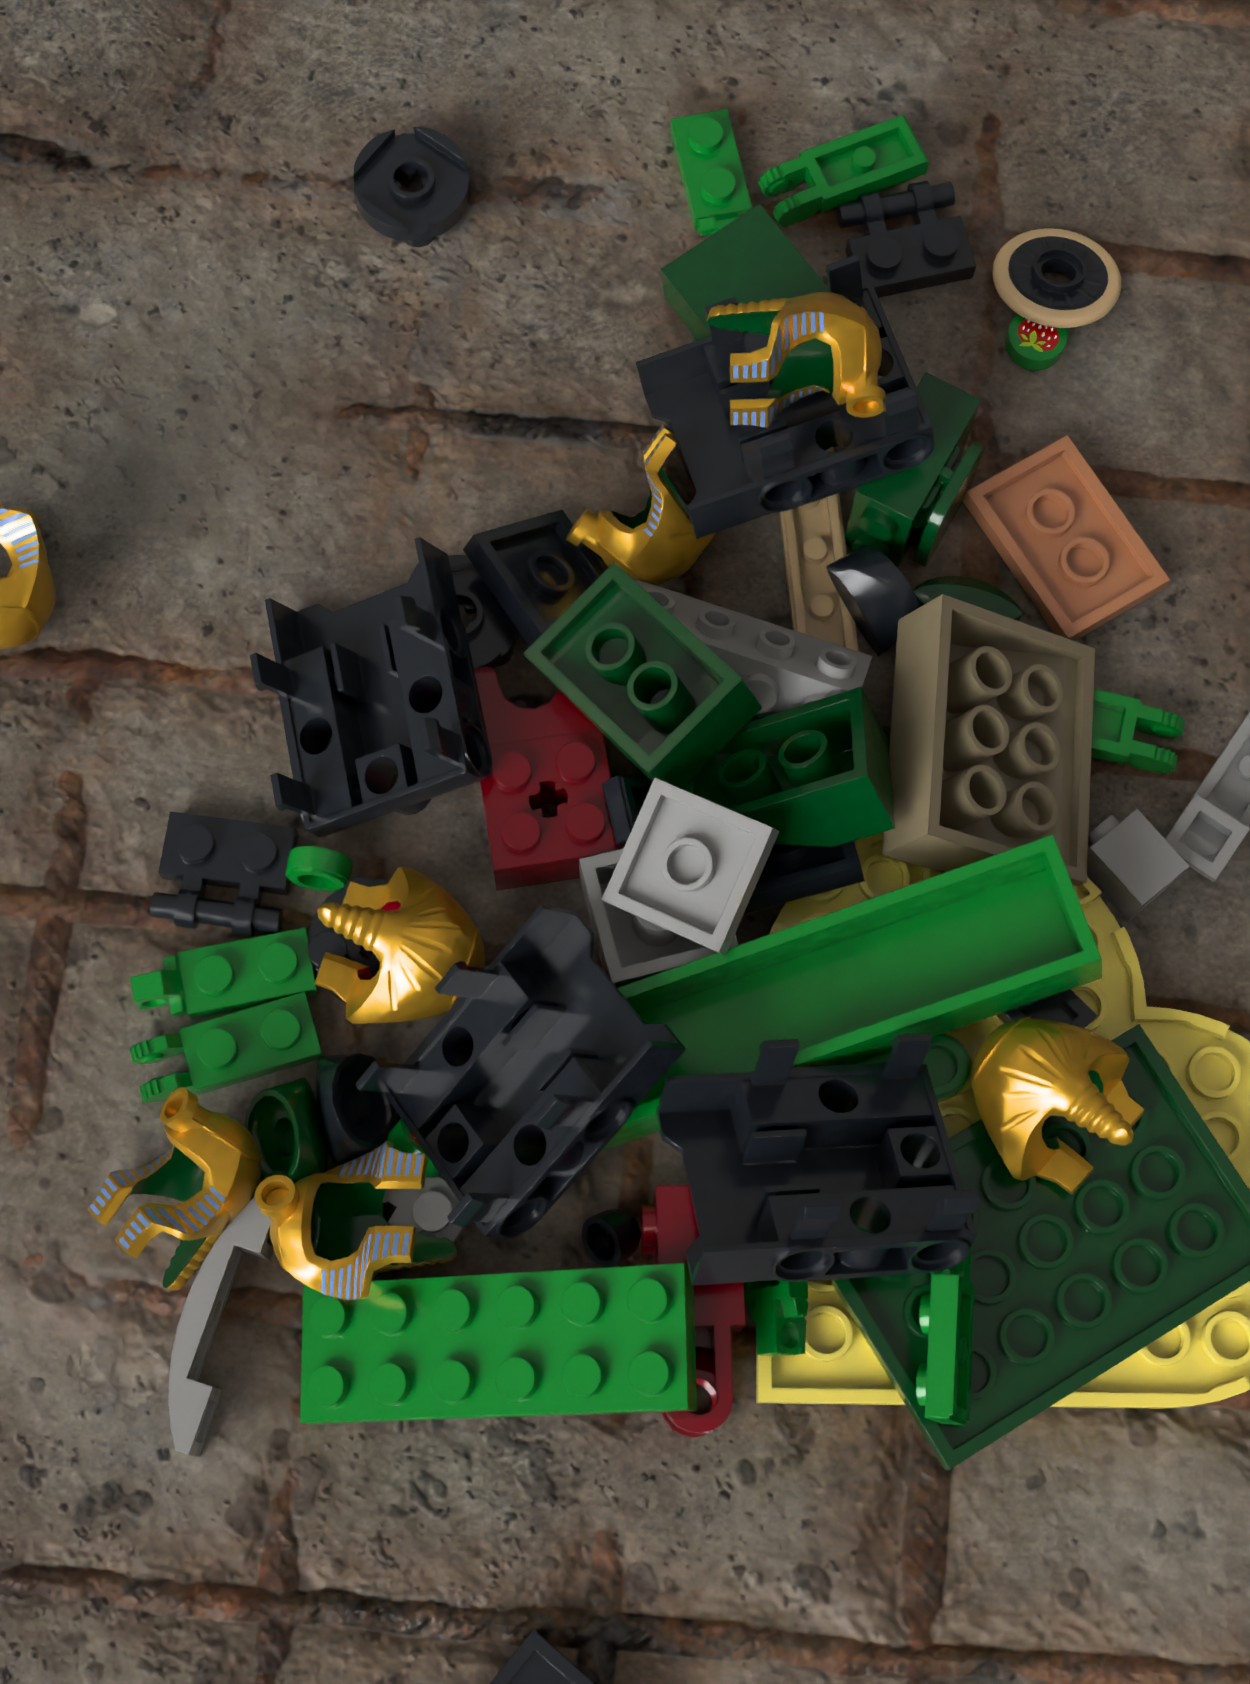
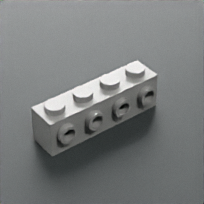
[635,579,873,718]

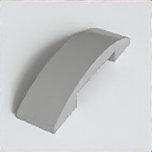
[1165,711,1250,882]
[168,1197,273,1457]

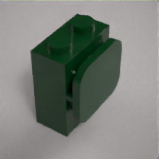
[661,204,830,341]
[844,372,985,568]

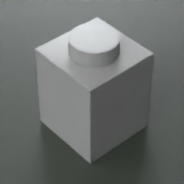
[1087,809,1190,921]

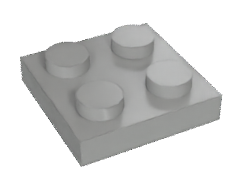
[601,778,780,955]

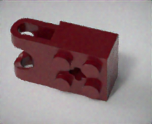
[474,667,622,891]
[640,1185,745,1438]

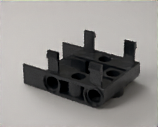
[635,255,935,539]
[250,537,493,837]
[355,904,686,1239]
[656,1033,980,1286]

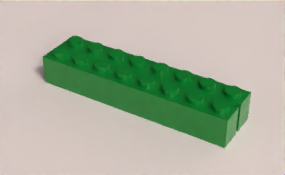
[600,835,1102,1152]

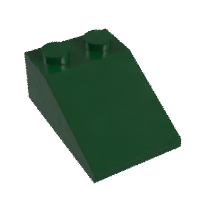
[523,562,762,789]
[682,687,895,847]

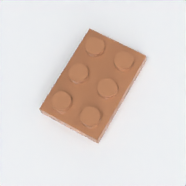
[963,435,1170,641]

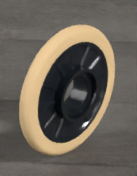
[993,228,1121,328]

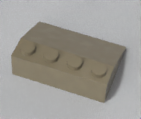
[882,594,1095,886]

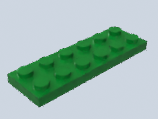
[300,1263,697,1424]

